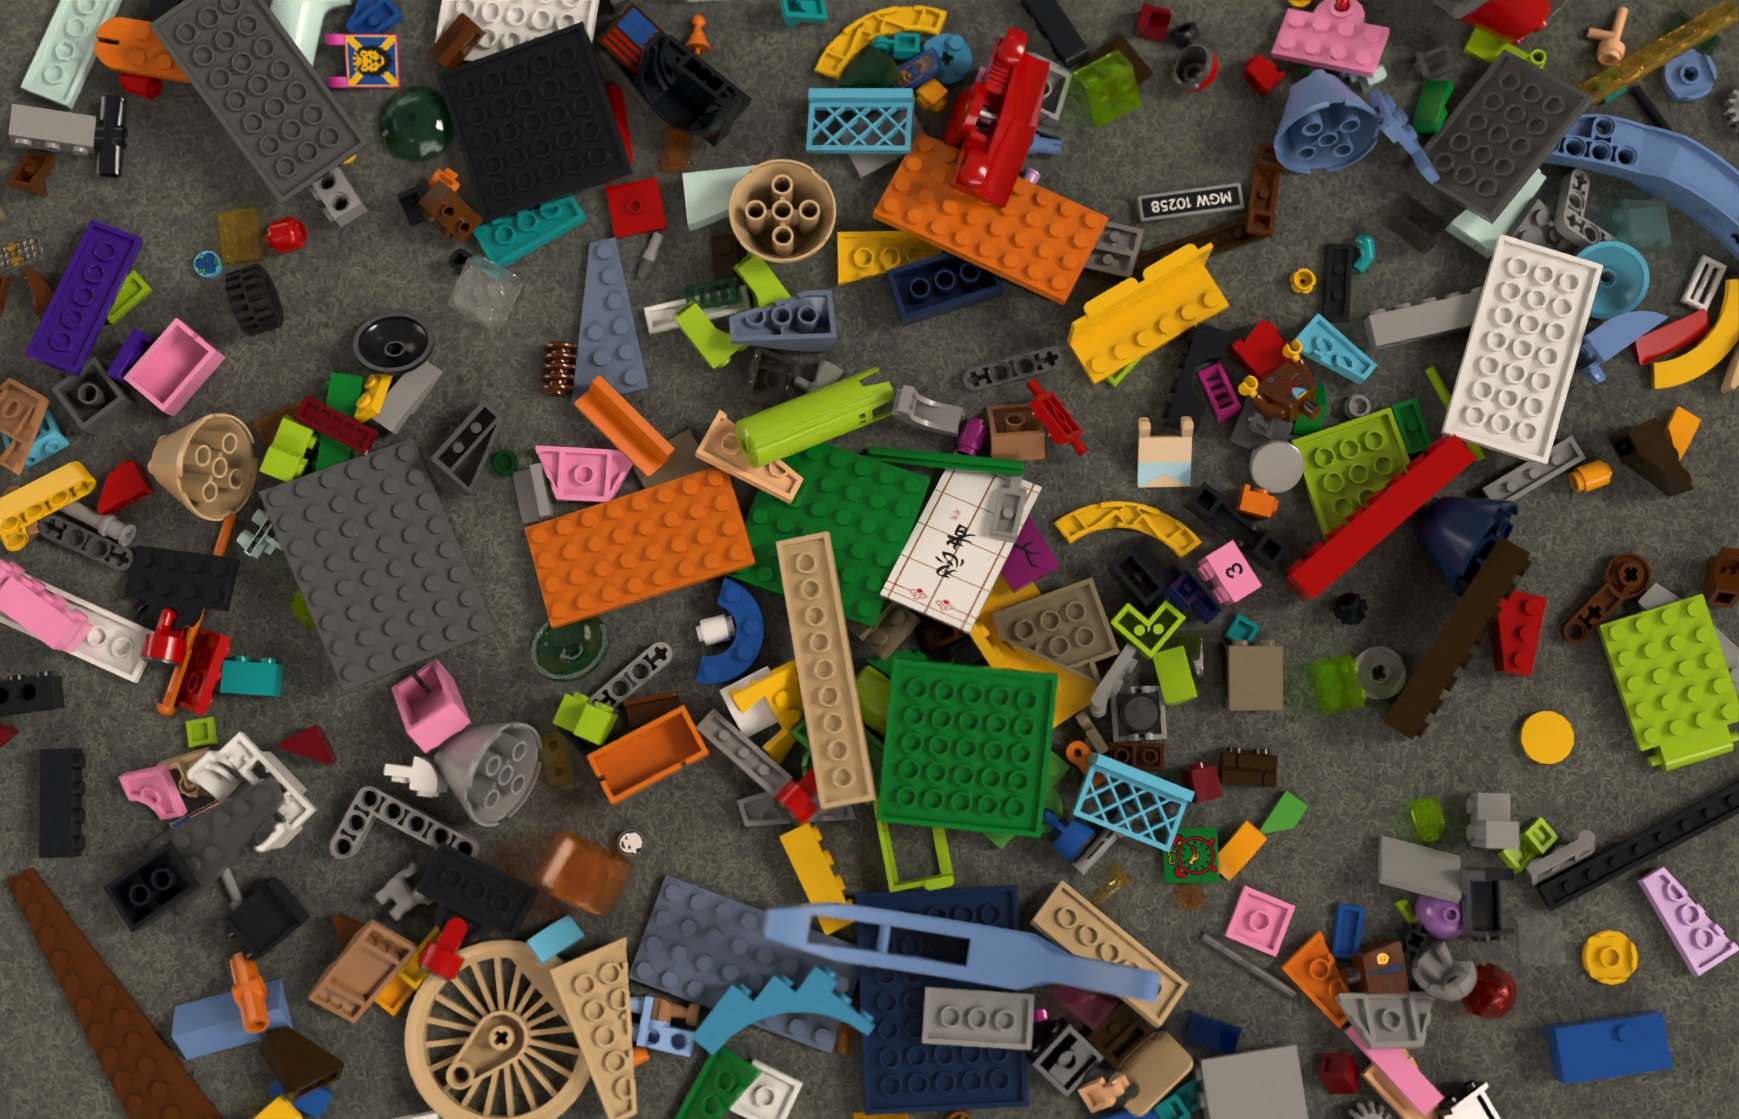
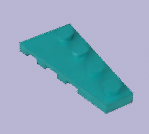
[473,196,587,272]

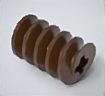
[539,341,578,398]

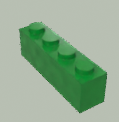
[312,372,366,472]

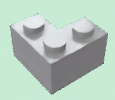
[1466,792,1519,849]

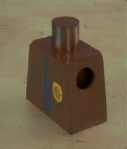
[1341,939,1410,994]

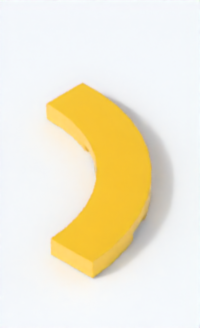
[814,5,947,81]
[1650,279,1739,389]
[1053,501,1202,559]

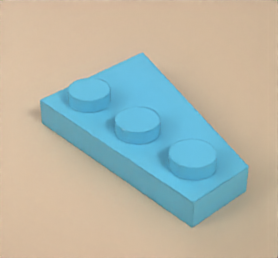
[1289,313,1377,385]

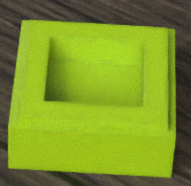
[185,717,217,748]

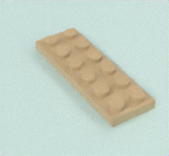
[1030,880,1189,1028]

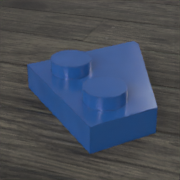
[345,0,404,34]

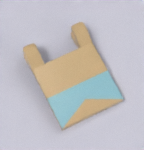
[1137,416,1194,488]

